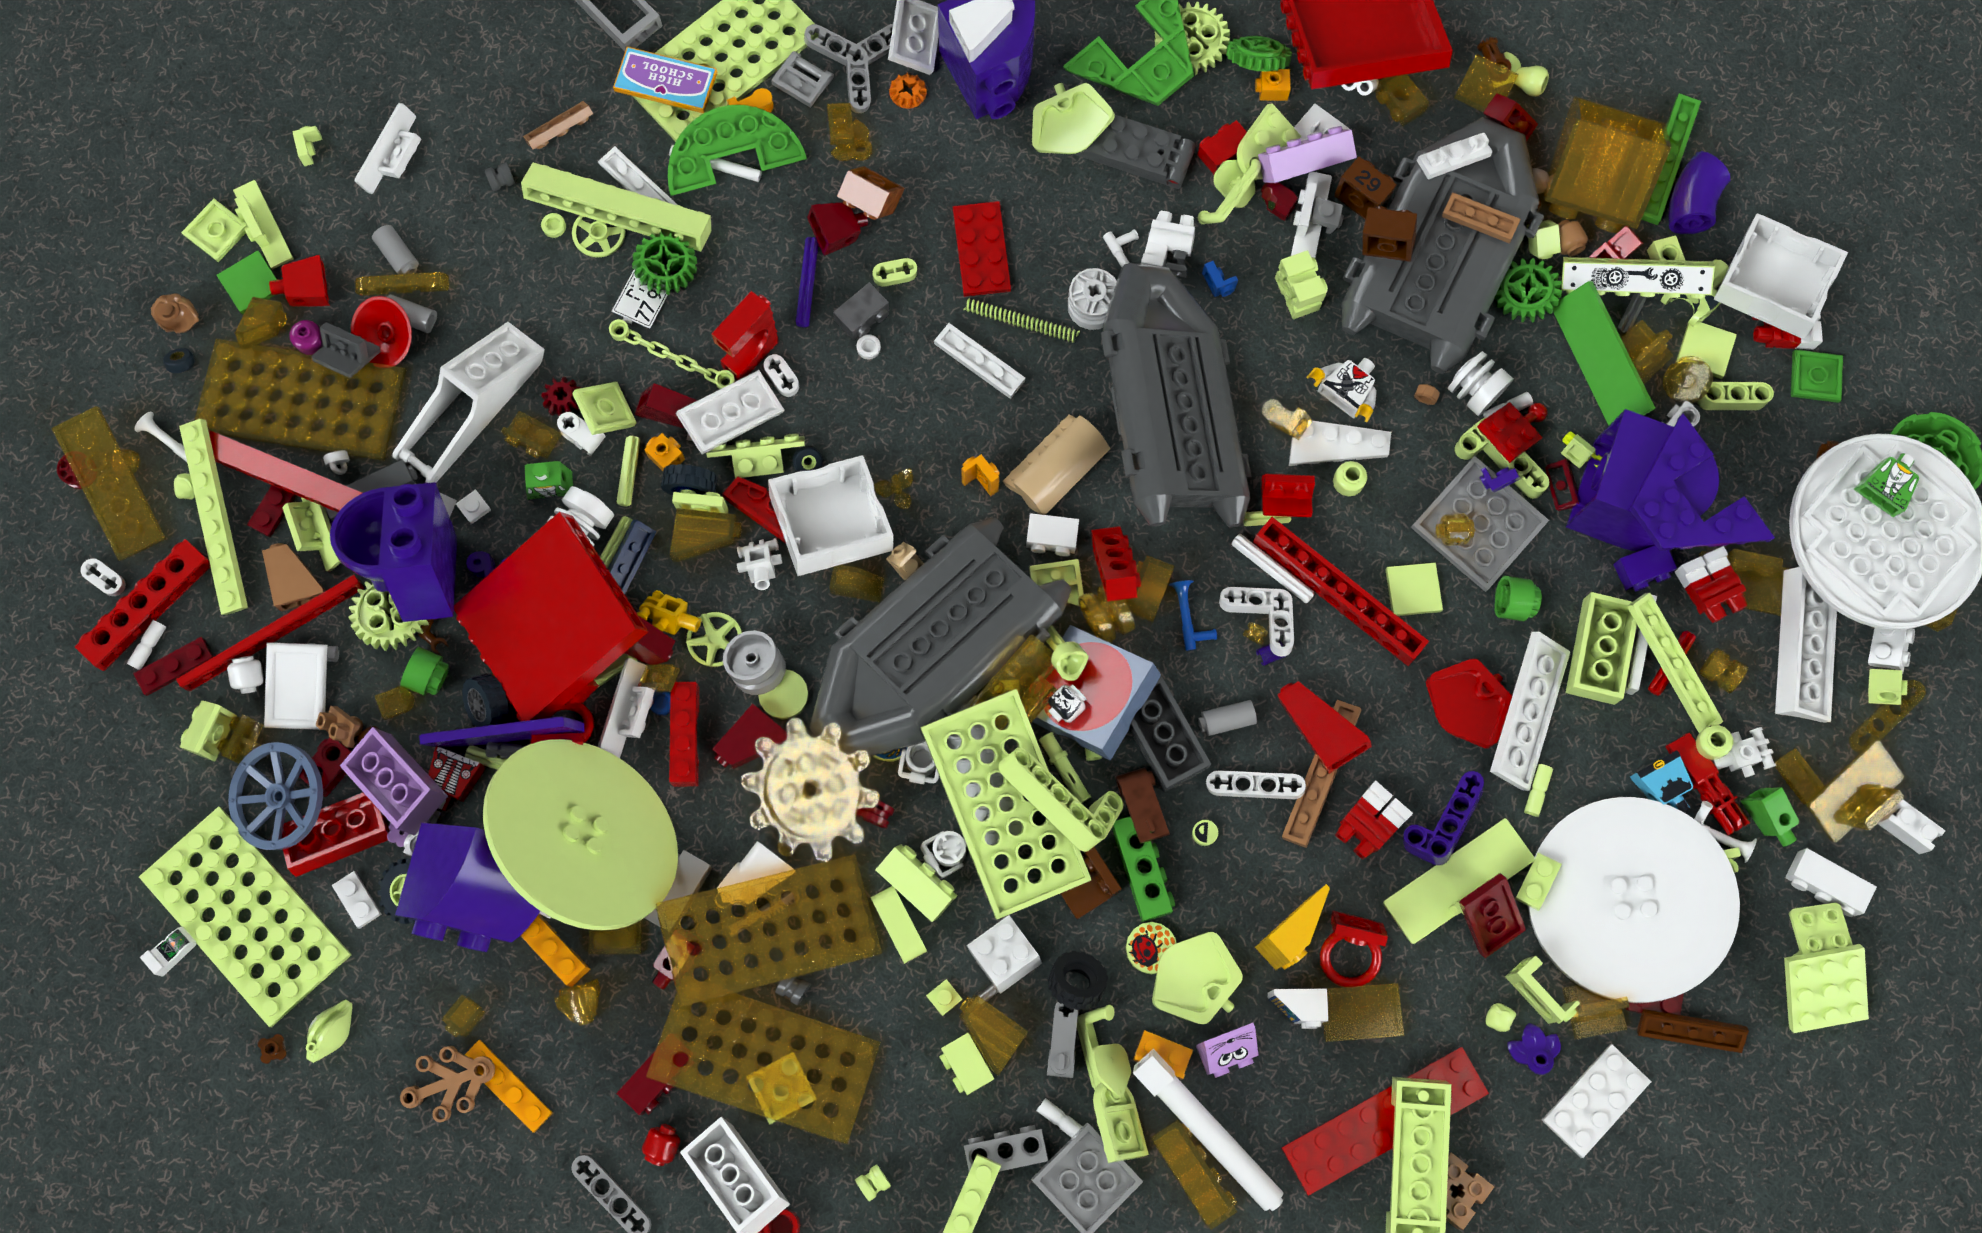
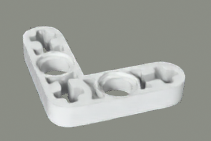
[1219,587,1294,657]

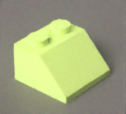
[180,701,237,762]

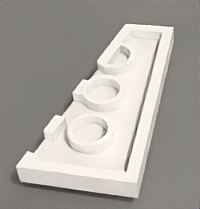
[1289,418,1391,466]

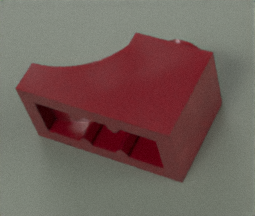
[1483,93,1538,141]

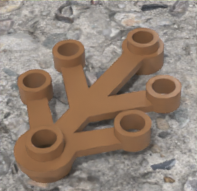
[400,1046,495,1122]

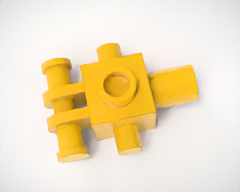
[637,590,701,635]

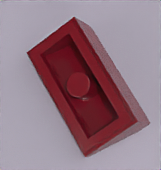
[1545,459,1580,511]

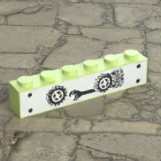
[1561,257,1715,299]

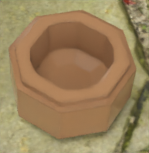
[1414,384,1440,405]

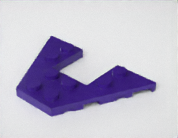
[1629,413,1775,551]

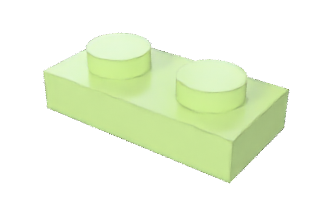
[1515,853,1562,911]

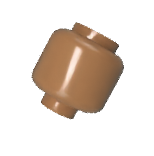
[1558,220,1588,257]

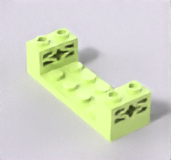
[1386,1077,1451,1233]

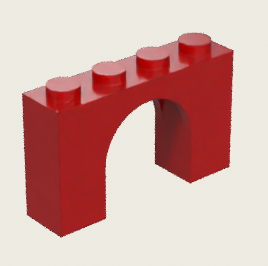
[712,291,779,381]

